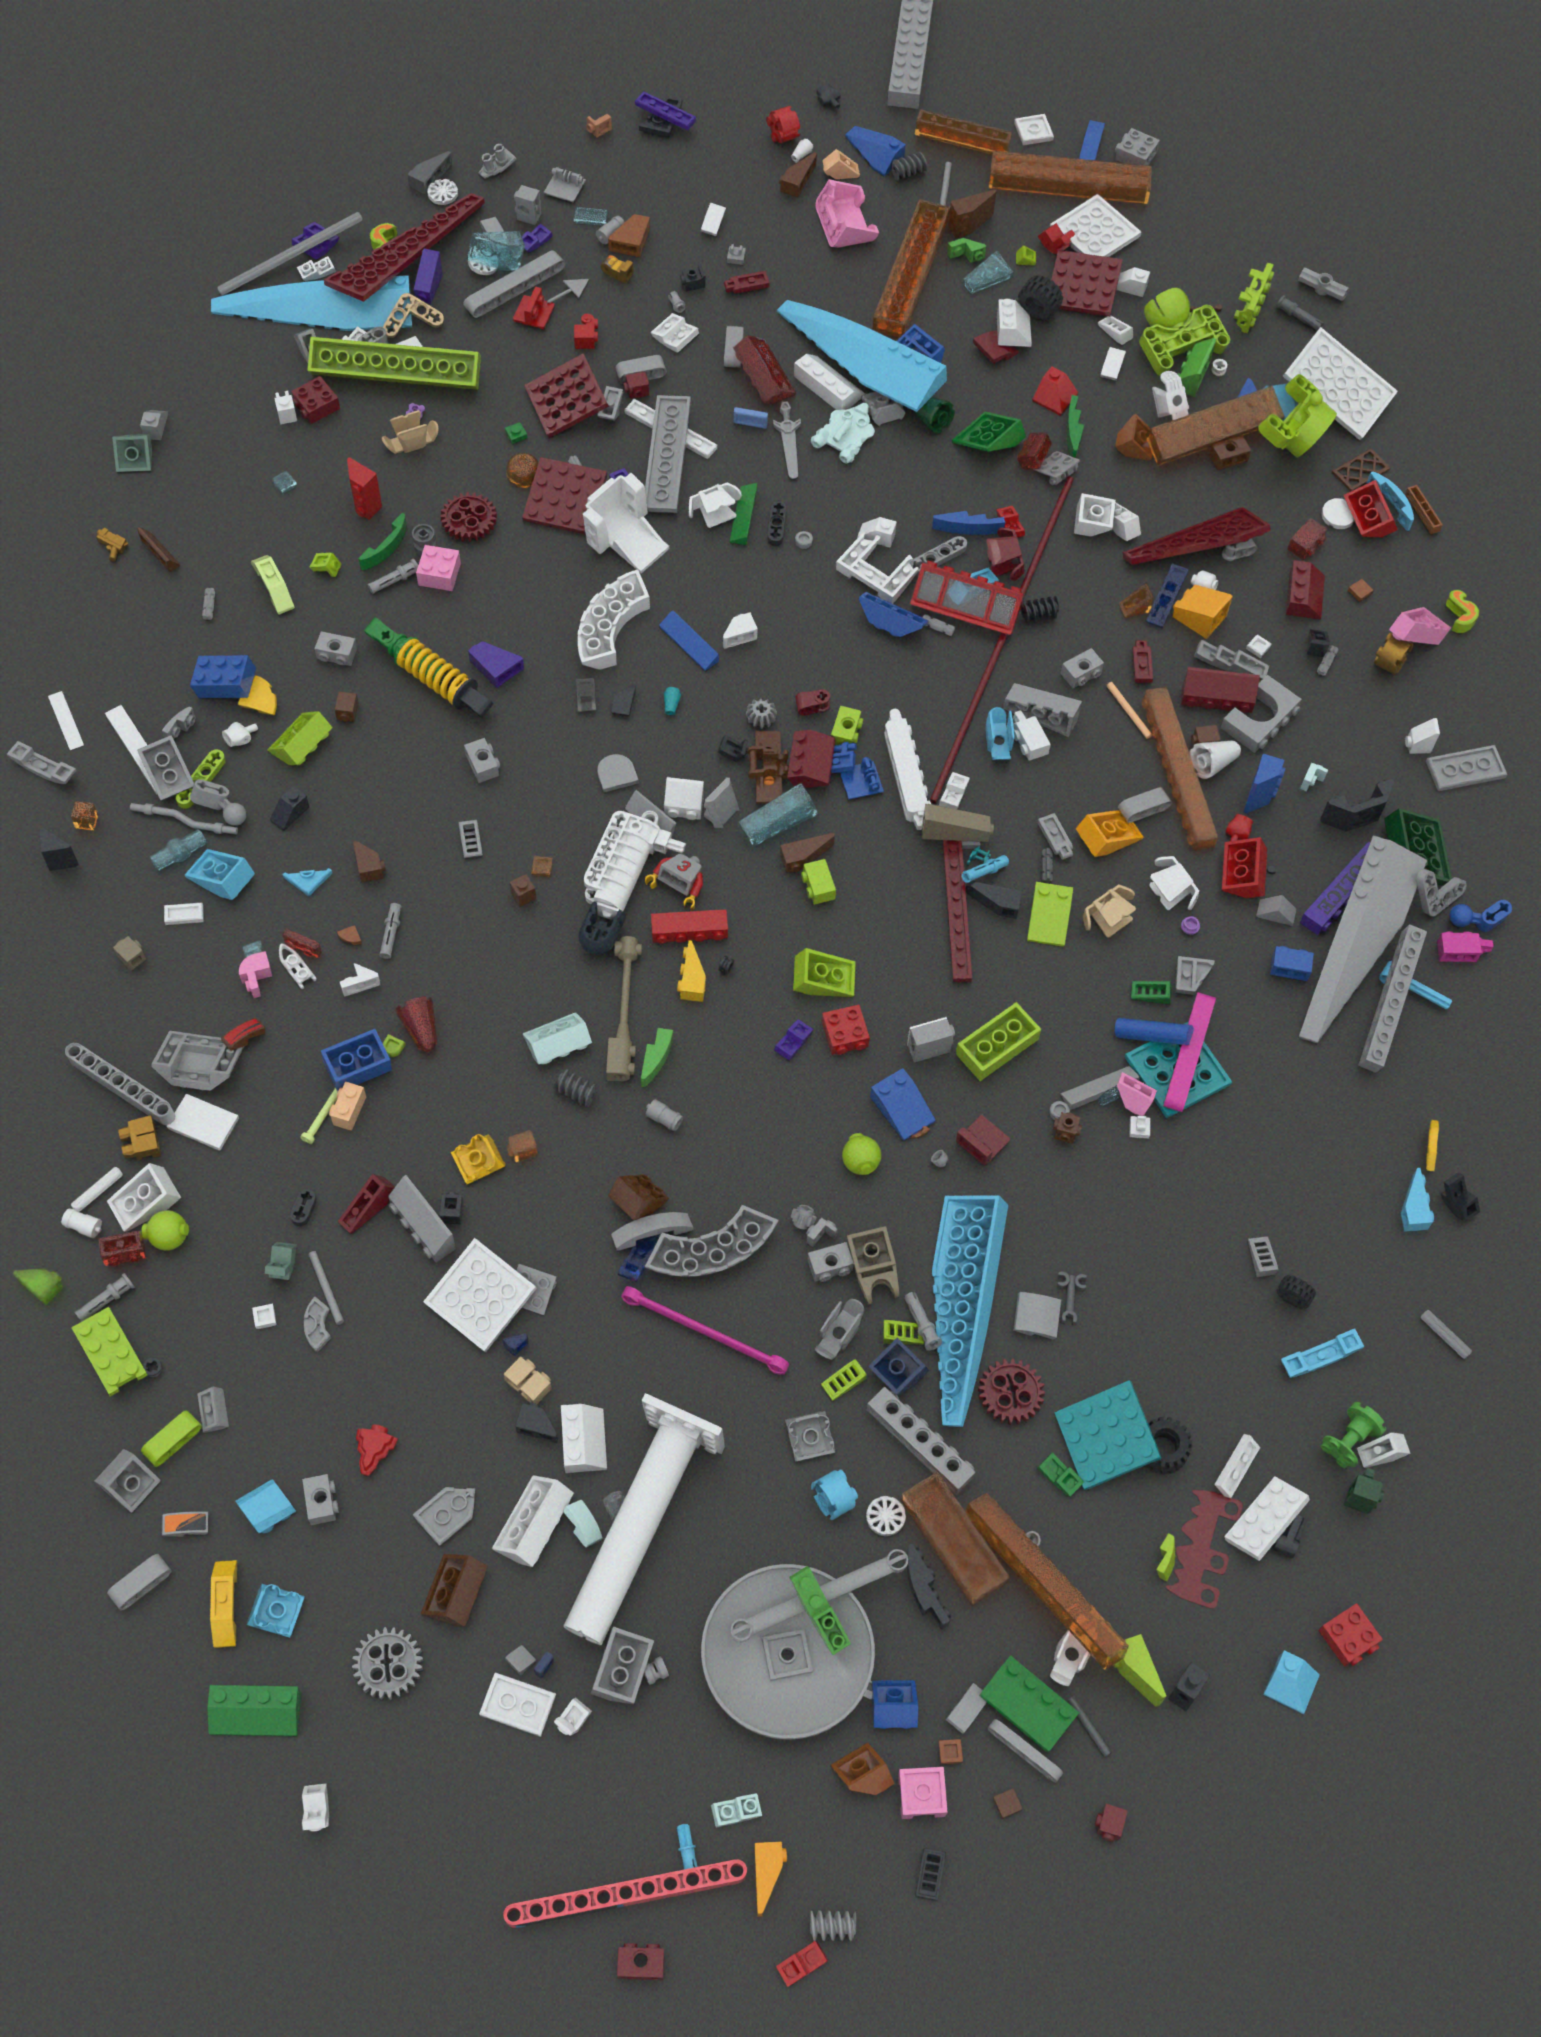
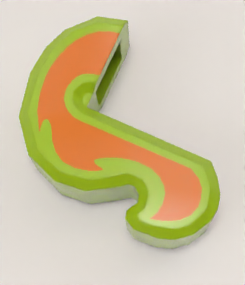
[370,223,398,250]
[1446,590,1479,633]

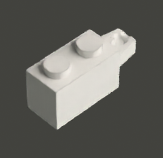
[1013,710,1051,761]

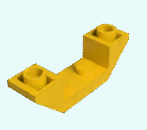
[210,1560,237,1648]

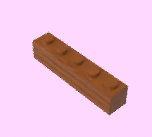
[1405,485,1443,534]

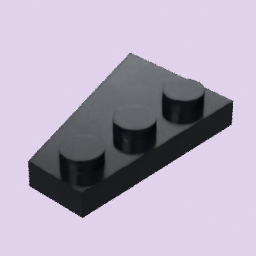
[639,96,683,137]

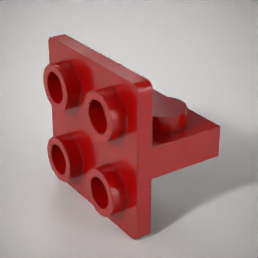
[513,287,555,329]

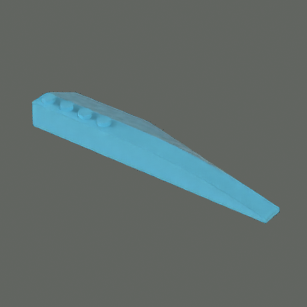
[211,276,412,331]
[777,300,947,412]
[932,1196,1008,1427]

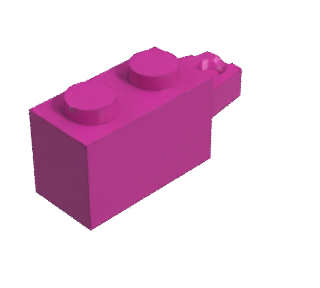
[1437,931,1493,962]

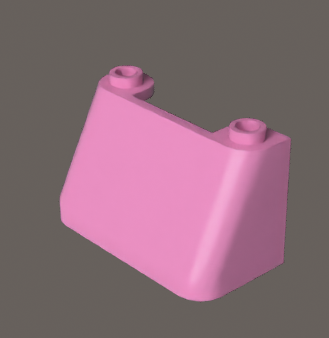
[816,179,879,248]

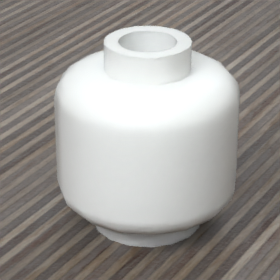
[1191,571,1218,590]

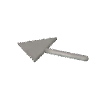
[547,279,589,303]

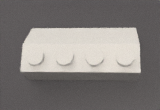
[794,354,865,410]
[492,1475,574,1567]

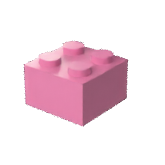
[416,545,461,591]

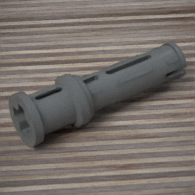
[1276,295,1324,331]

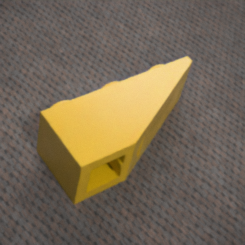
[677,940,706,1002]

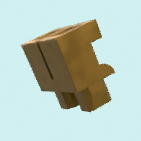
[118,1115,161,1161]

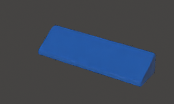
[659,611,719,671]

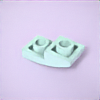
[563,1500,603,1547]
[711,1793,762,1828]

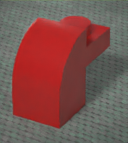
[1038,223,1075,254]

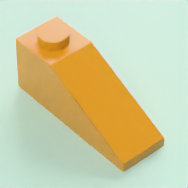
[754,1842,787,1917]

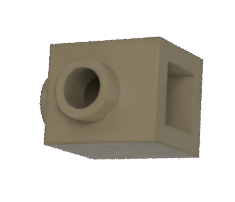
[113,936,146,971]

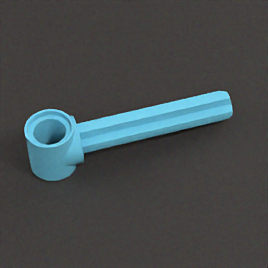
[1379,961,1452,1009]

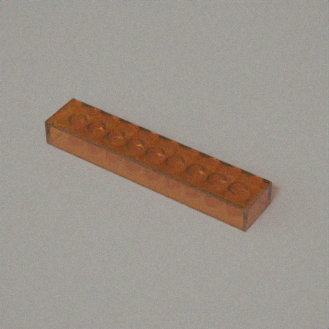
[989,150,1152,204]
[872,199,950,338]

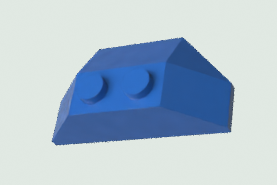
[859,592,929,637]

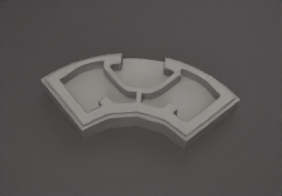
[304,1297,331,1352]

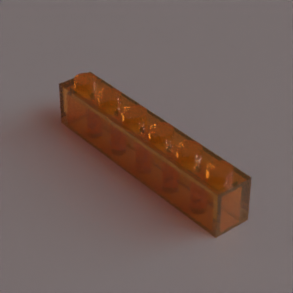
[915,110,1012,157]

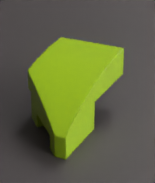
[1156,1533,1175,1582]

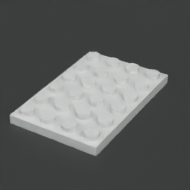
[1283,327,1398,440]

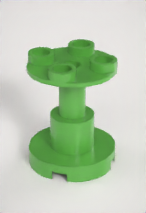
[1321,1402,1386,1469]

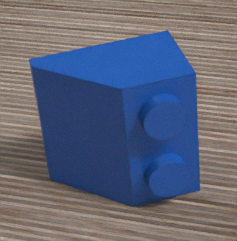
[872,1680,918,1729]

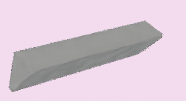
[1060,1066,1140,1110]

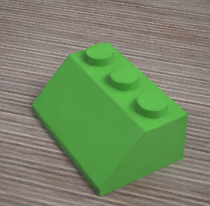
[1177,338,1216,397]

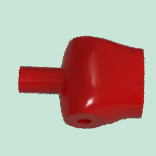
[1225,814,1253,841]

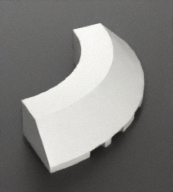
[578,569,650,670]

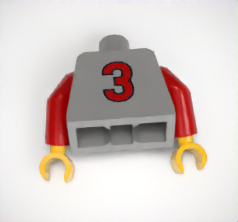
[645,854,703,911]

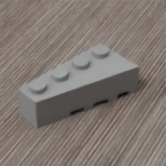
[1003,683,1082,737]

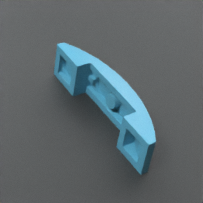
[1366,472,1414,531]
[1281,1329,1364,1378]

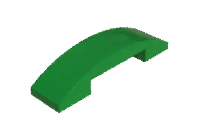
[358,513,407,571]

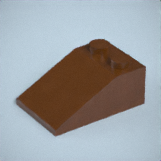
[948,189,997,238]

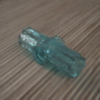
[149,829,207,871]

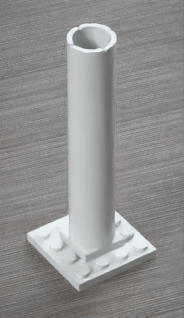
[563,1393,725,1645]

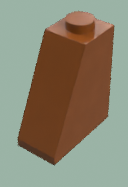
[608,214,650,257]

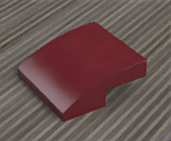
[973,330,1019,364]

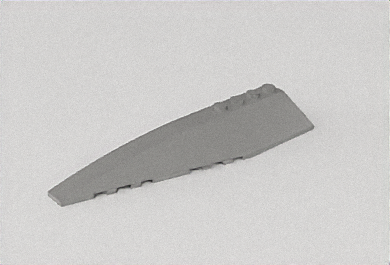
[1299,836,1427,1043]

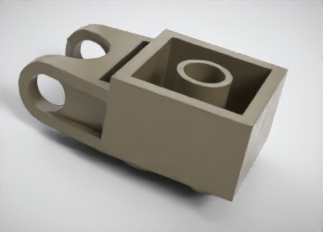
[847,1226,900,1305]

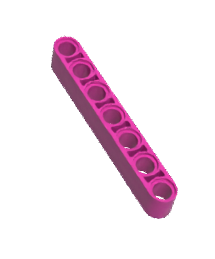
[1163,992,1216,1112]

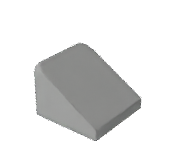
[505,1645,536,1676]

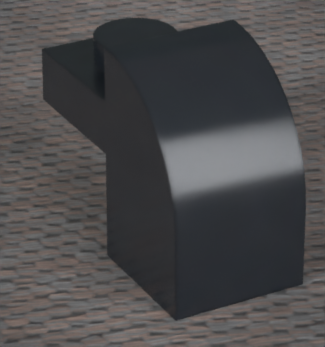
[1441,1172,1480,1222]

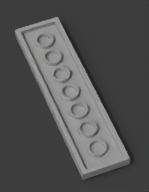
[645,395,691,513]

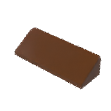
[137,527,180,572]

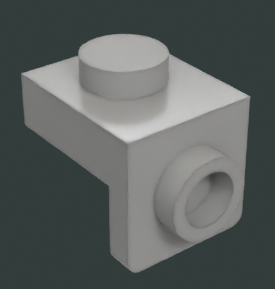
[806,1218,838,1247]

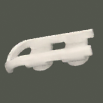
[279,943,317,989]

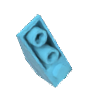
[1400,1168,1434,1232]

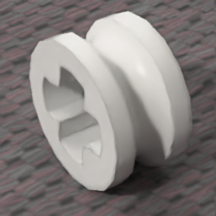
[1211,359,1227,376]

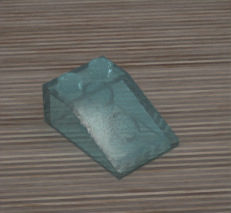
[467,231,525,271]

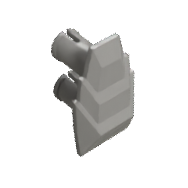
[478,144,517,179]

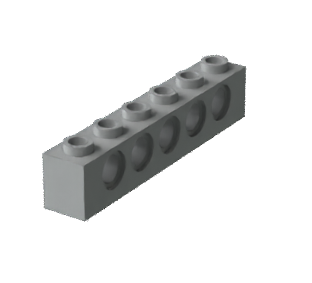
[866,1387,975,1495]

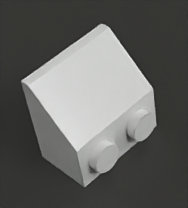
[1074,493,1115,537]
[664,777,704,820]

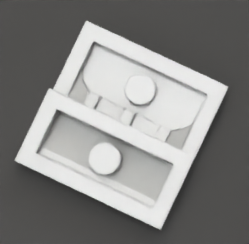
[651,313,699,353]

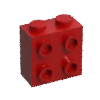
[821,1005,870,1055]
[1318,1603,1383,1667]

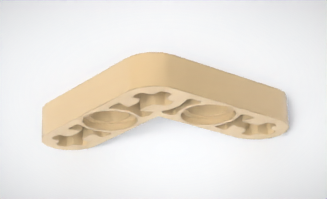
[383,293,444,338]

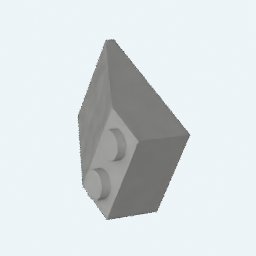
[137,735,194,800]

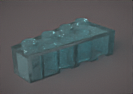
[739,783,818,846]

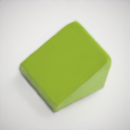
[1016,245,1036,265]

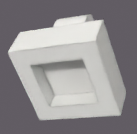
[1129,1116,1150,1139]

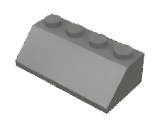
[388,1175,456,1263]

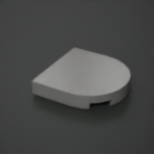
[598,754,639,792]

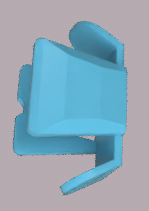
[985,707,1015,760]

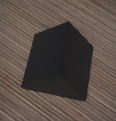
[39,827,79,871]

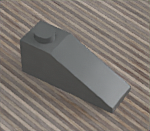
[408,151,452,194]

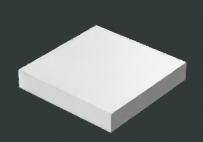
[1014,114,1054,146]

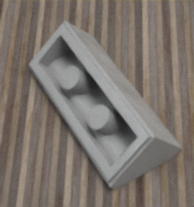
[625,790,676,836]

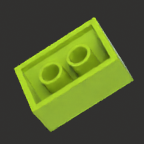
[267,711,333,765]

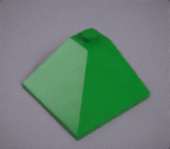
[952,411,1026,452]

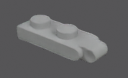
[1037,813,1073,860]

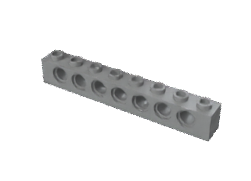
[1358,924,1427,1073]

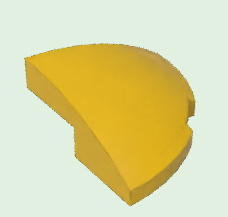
[238,675,277,716]

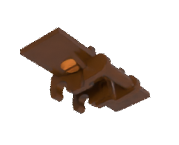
[748,731,789,804]

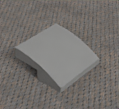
[1013,1292,1061,1340]

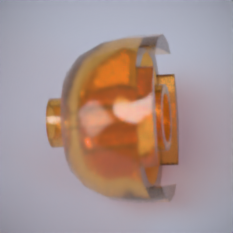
[506,452,538,488]

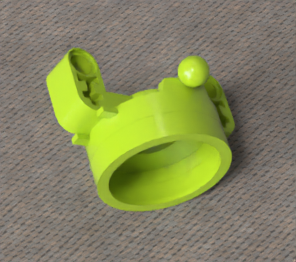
[1258,374,1337,458]

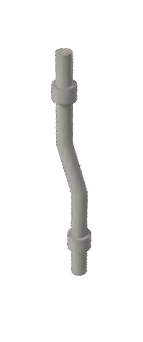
[130,803,238,835]

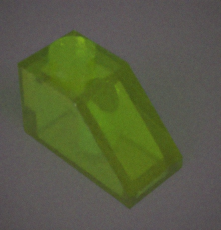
[13,1268,63,1305]

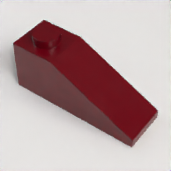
[338,1174,395,1234]

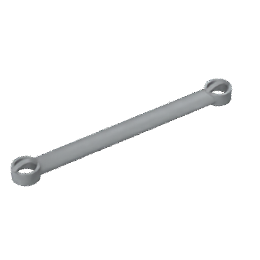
[730,1549,908,1643]

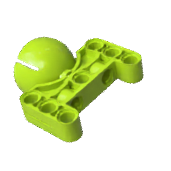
[1139,288,1230,376]

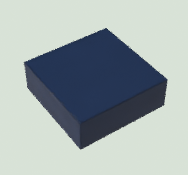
[534,1651,554,1678]

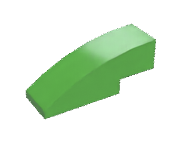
[641,1028,673,1087]

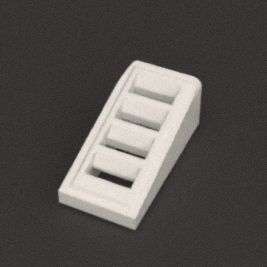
[1098,316,1133,345]

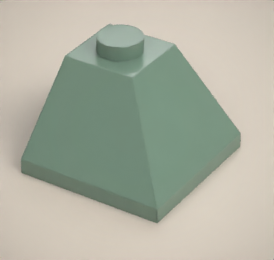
[112,434,152,472]

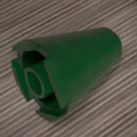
[911,397,955,434]

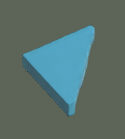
[283,868,332,896]

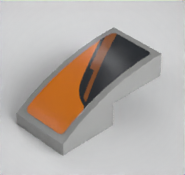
[162,1512,208,1537]

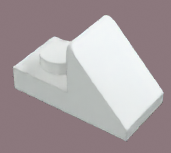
[340,964,381,997]

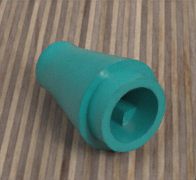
[664,687,681,715]

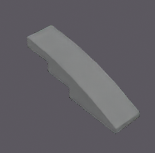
[1194,640,1269,681]

